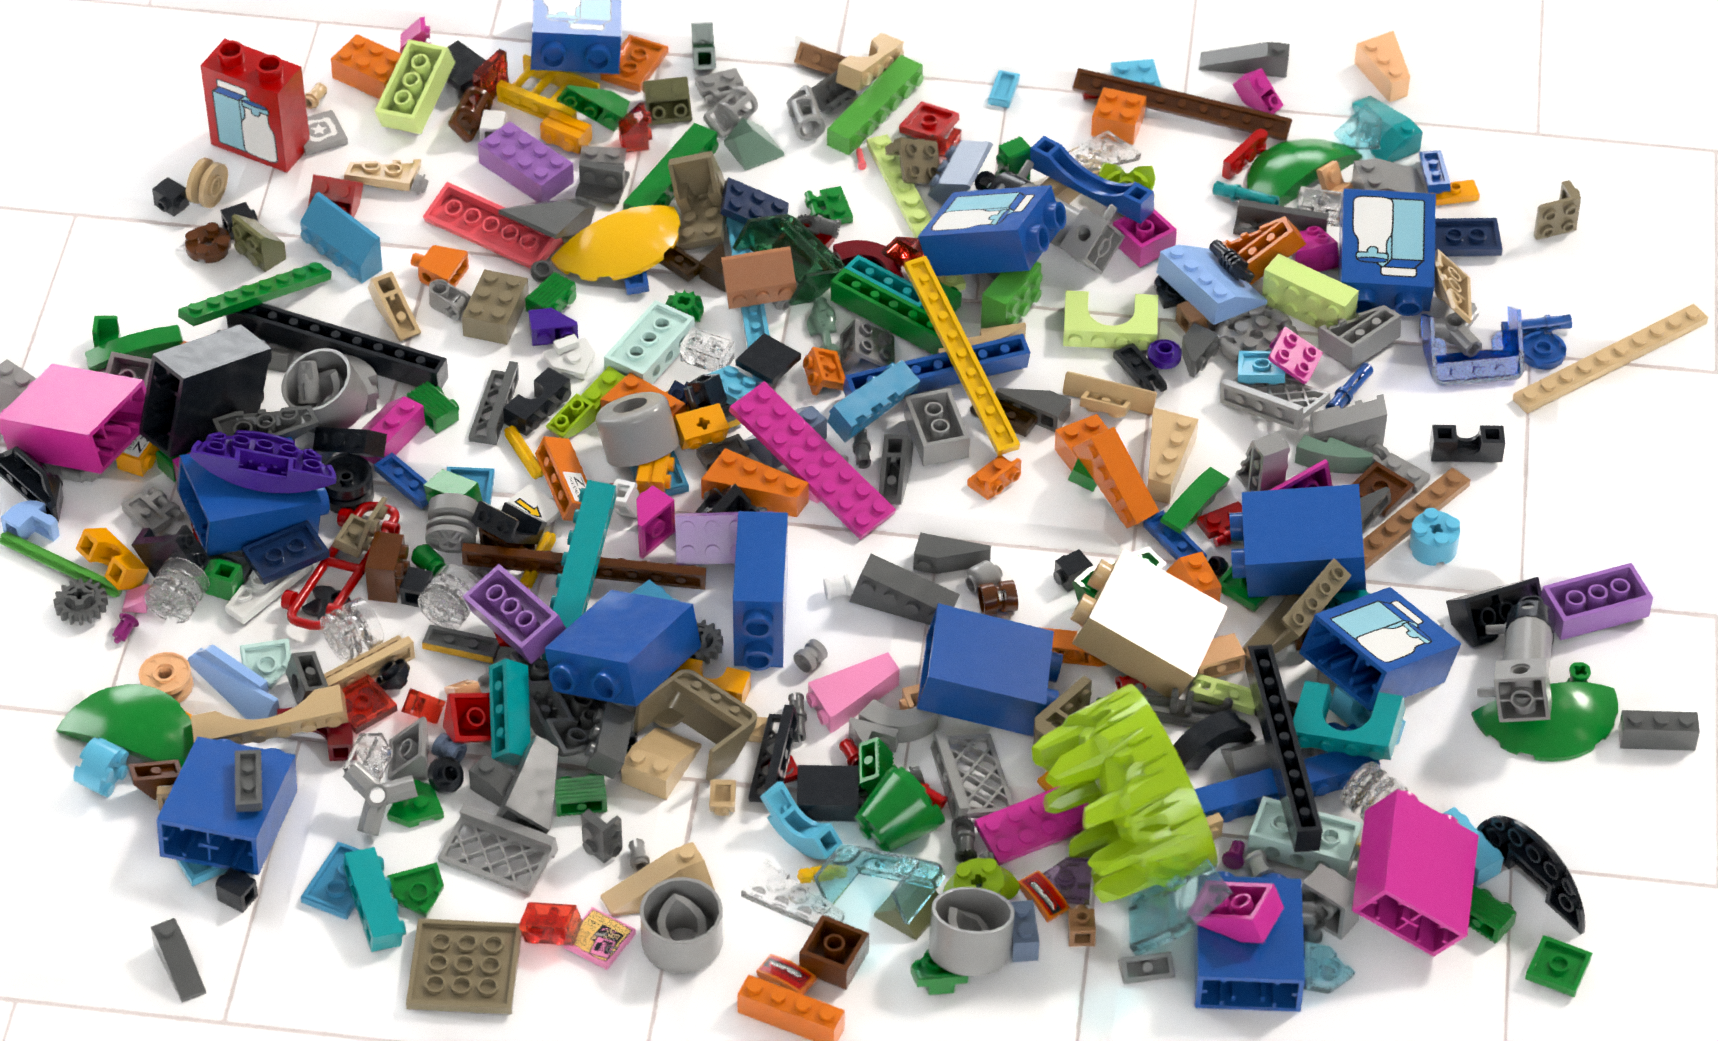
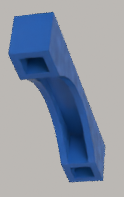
[1030,136,1154,224]

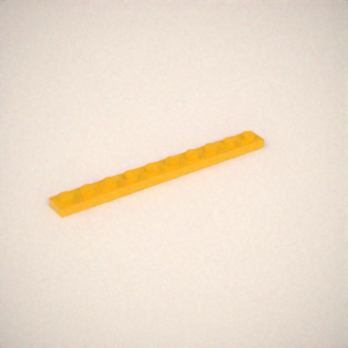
[904,256,1020,456]

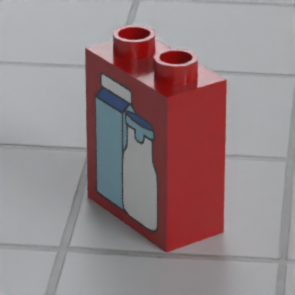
[200,38,310,173]

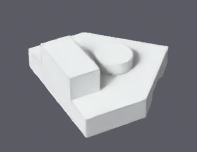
[543,334,595,380]

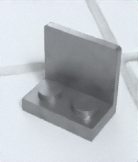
[840,318,895,371]

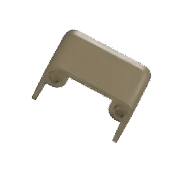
[633,669,757,782]

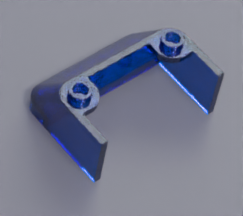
[1421,306,1525,386]

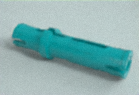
[1212,181,1280,205]

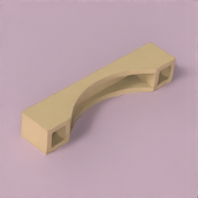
[191,685,348,745]

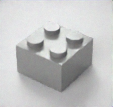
[1302,863,1360,940]

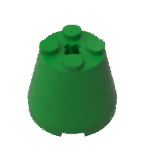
[854,764,945,856]

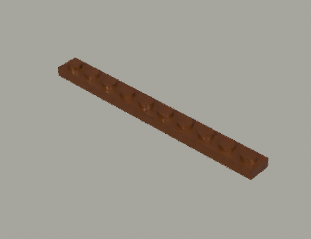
[1072,68,1293,141]
[462,543,707,590]

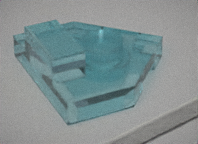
[1333,104,1382,150]
[1304,942,1356,994]

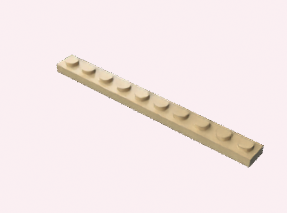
[1512,303,1709,414]

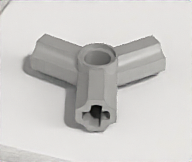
[1419,302,1482,358]
[342,761,418,836]

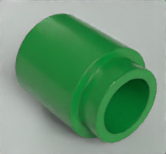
[411,544,446,578]

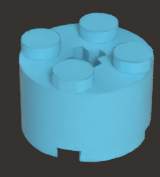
[1409,508,1461,566]
[73,737,129,798]

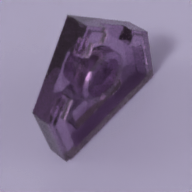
[1043,857,1092,905]

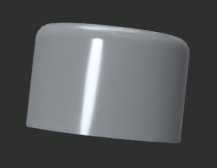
[281,348,368,434]
[595,392,680,467]
[640,877,723,974]
[928,887,1015,976]

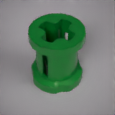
[1567,662,1591,682]

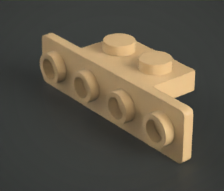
[1062,371,1157,418]

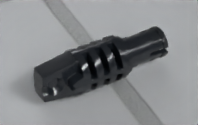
[1209,239,1255,283]

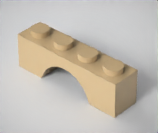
[836,32,904,92]

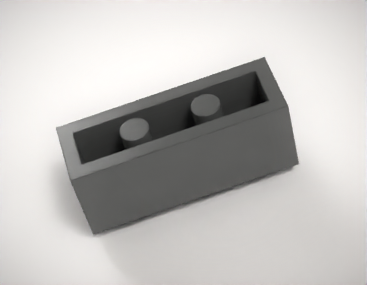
[585,701,634,779]
[1618,710,1700,751]

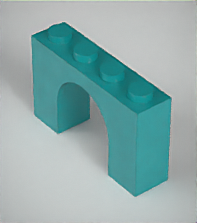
[1293,681,1406,760]

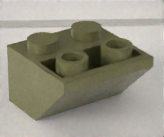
[641,76,693,126]
[232,214,286,272]

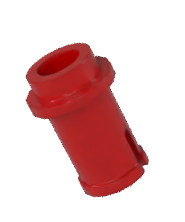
[839,738,859,766]
[921,783,948,810]

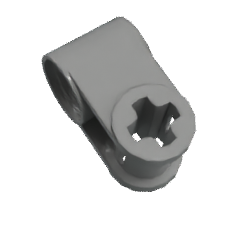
[429,279,471,320]

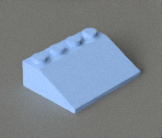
[1156,244,1268,325]

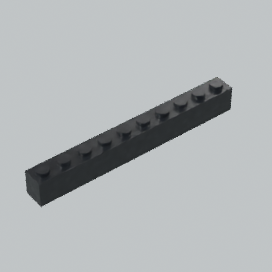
[226,303,449,389]
[1245,644,1323,853]

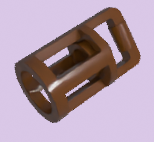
[448,86,493,143]

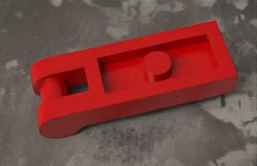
[1222,129,1268,180]

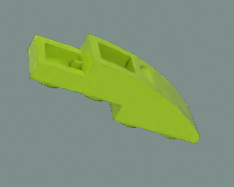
[546,366,625,438]

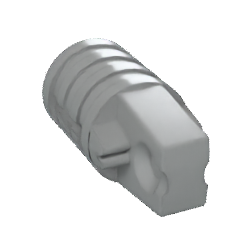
[298,361,320,403]

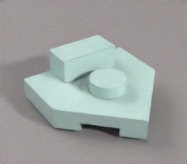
[239,638,291,689]

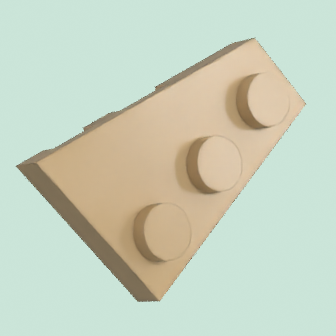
[344,159,421,191]

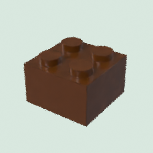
[365,531,410,603]
[799,914,870,990]

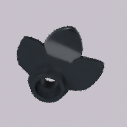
[301,585,351,620]

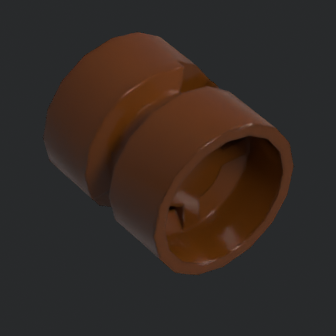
[978,579,1018,615]

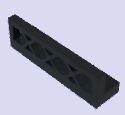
[748,705,799,803]

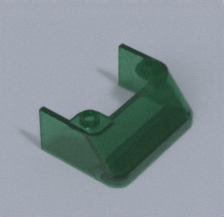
[732,214,846,306]

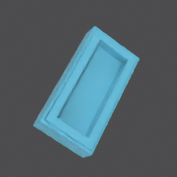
[988,70,1020,108]

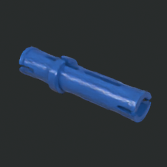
[1501,314,1572,336]
[1326,363,1374,409]

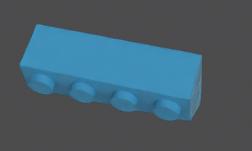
[300,192,383,283]

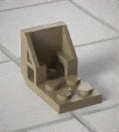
[668,151,726,251]
[1033,675,1092,745]

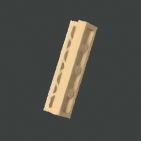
[324,635,415,695]

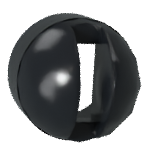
[1208,556,1229,576]

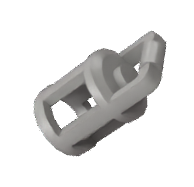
[786,85,826,141]
[703,86,758,139]

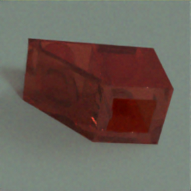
[618,102,652,153]

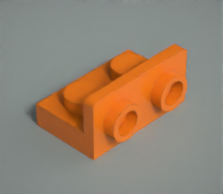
[803,347,845,395]
[967,455,1022,500]

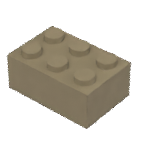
[462,269,529,345]

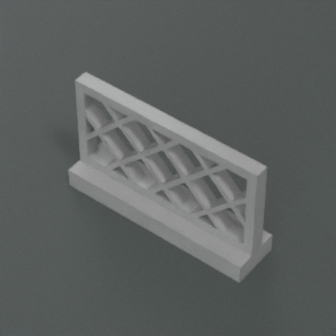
[1220,377,1330,431]
[930,731,1014,821]
[437,804,559,896]

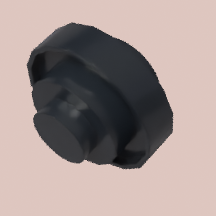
[376,659,411,691]
[427,756,464,794]

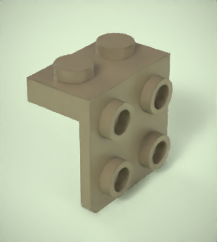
[885,137,940,185]
[1533,180,1581,240]
[332,496,388,558]

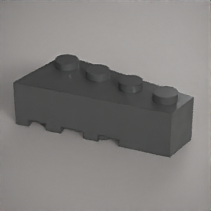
[849,553,960,625]

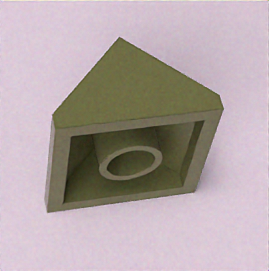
[874,876,939,941]

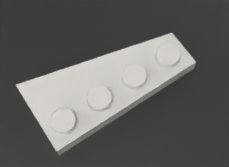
[225,564,314,625]

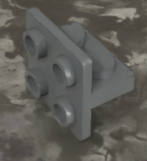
[575,159,630,205]

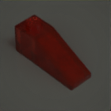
[881,236,924,267]

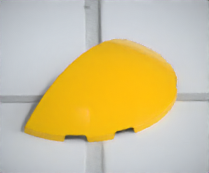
[551,205,681,281]

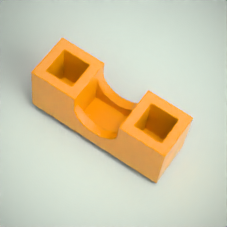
[75,528,149,590]
[670,658,751,704]

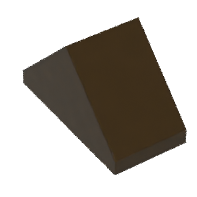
[699,244,726,292]

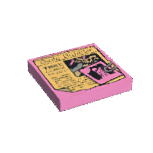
[563,907,636,970]

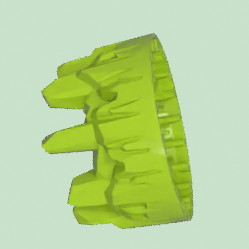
[1032,684,1218,904]

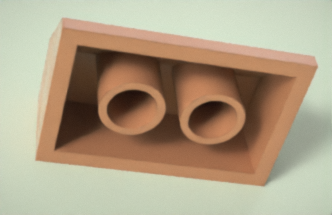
[721,246,798,309]

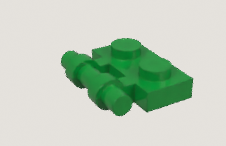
[804,186,853,225]

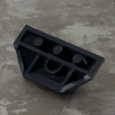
[0,446,64,523]

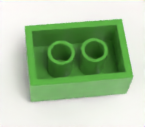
[981,261,1043,328]

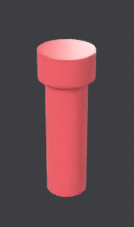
[856,148,867,170]

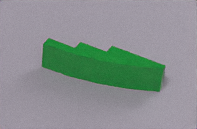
[85,324,184,372]
[1160,467,1230,534]

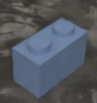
[1009,900,1040,962]

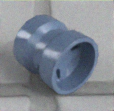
[431,732,467,763]

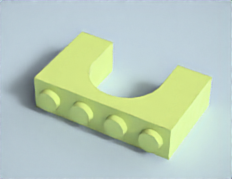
[1063,290,1158,350]

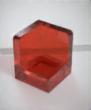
[929,127,962,158]
[401,688,446,724]

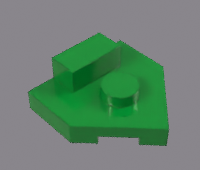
[386,779,444,828]
[387,862,444,918]
[910,950,969,995]

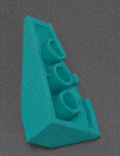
[1352,95,1423,162]

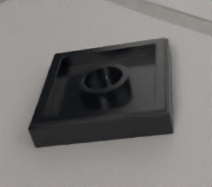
[735,333,801,386]

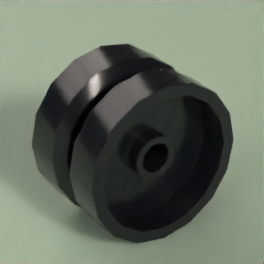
[323,453,374,514]

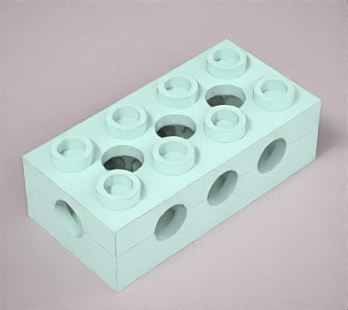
[604,300,695,384]
[1247,796,1362,879]

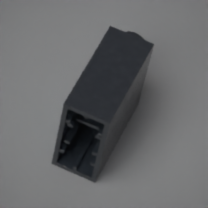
[139,324,272,458]

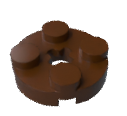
[185,222,231,263]

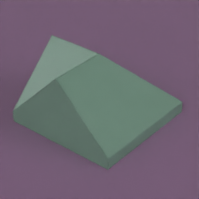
[724,117,784,171]

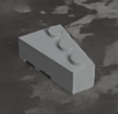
[1318,305,1401,369]
[1309,394,1388,448]
[1235,432,1290,492]

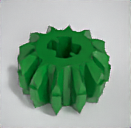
[665,289,704,322]

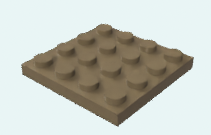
[406,918,523,1015]

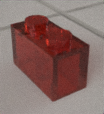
[519,902,583,946]

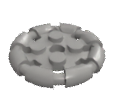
[1214,305,1298,364]

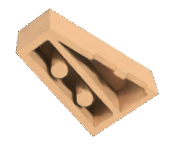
[1354,30,1411,103]

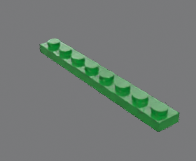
[178,262,332,326]

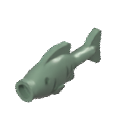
[807,297,841,353]

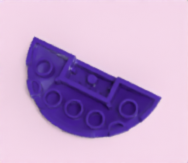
[190,430,337,493]

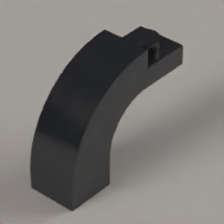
[1173,710,1257,770]

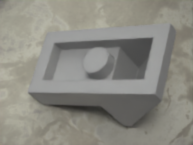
[849,717,899,753]

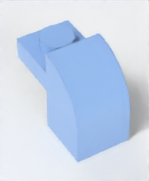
[1,500,60,542]

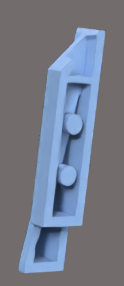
[187,644,280,720]

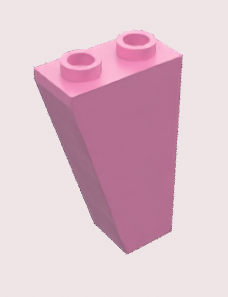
[806,652,900,733]

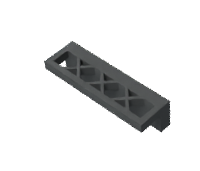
[1233,199,1329,235]
[468,361,519,445]

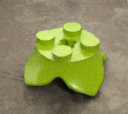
[1098,162,1156,217]
[943,858,1020,900]

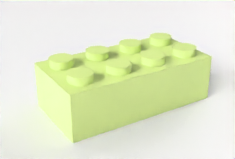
[374,40,455,134]
[1262,254,1359,329]

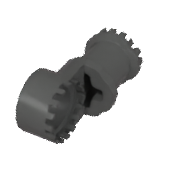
[795,214,841,239]
[951,816,978,863]
[1302,901,1325,947]

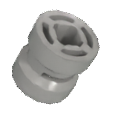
[793,639,828,673]

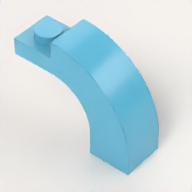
[760,782,843,859]

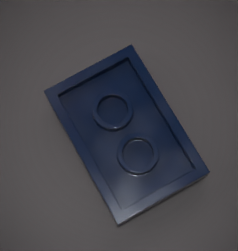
[720,177,789,238]
[1435,218,1503,257]
[241,520,330,585]

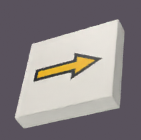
[497,484,561,528]

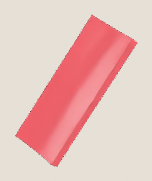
[423,182,564,269]

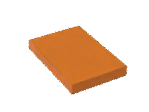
[600,34,669,92]

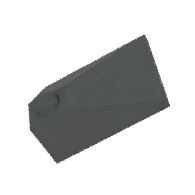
[498,196,596,239]

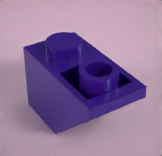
[528,308,578,346]

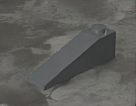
[1199,42,1290,78]
[212,405,319,440]

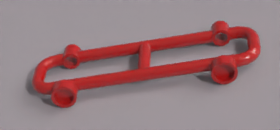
[281,501,401,631]

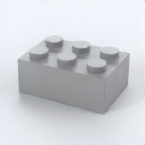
[904,388,970,466]

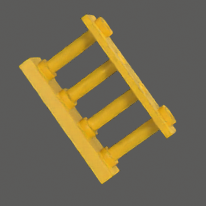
[496,54,600,120]

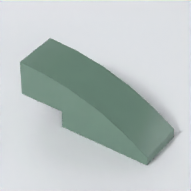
[1294,434,1374,474]

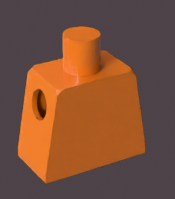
[410,245,469,287]

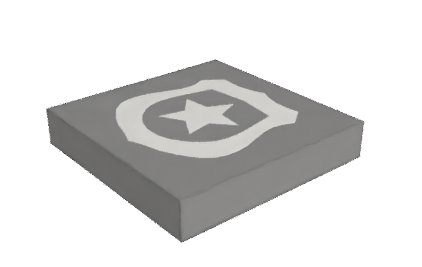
[304,110,348,155]

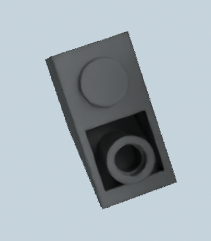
[1182,323,1220,378]

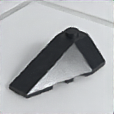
[1446,577,1542,647]

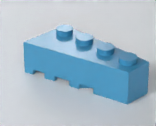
[827,360,920,443]

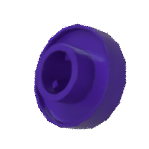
[1147,339,1182,369]

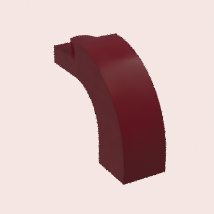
[833,240,904,278]
[277,707,355,761]

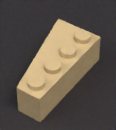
[1147,407,1199,504]

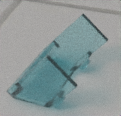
[813,844,945,924]
[1128,859,1233,956]

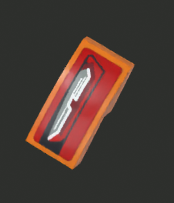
[1018,870,1070,923]
[756,954,817,995]

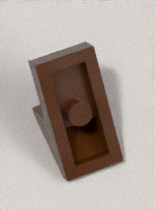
[128,759,181,801]

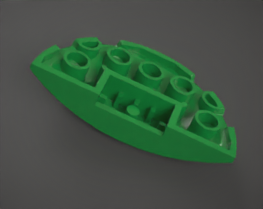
[1247,138,1363,206]
[1471,682,1618,761]
[56,684,194,769]

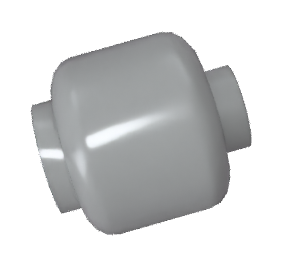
[965,560,1003,594]

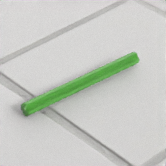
[0,531,122,598]

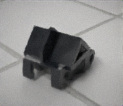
[695,483,760,513]

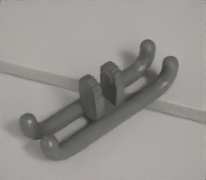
[1135,683,1233,727]

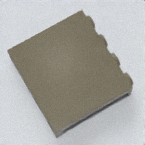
[1242,558,1352,658]

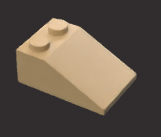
[621,727,702,800]

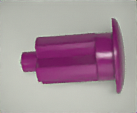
[112,613,139,644]
[1222,840,1246,870]

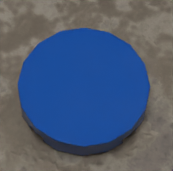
[1520,331,1566,370]

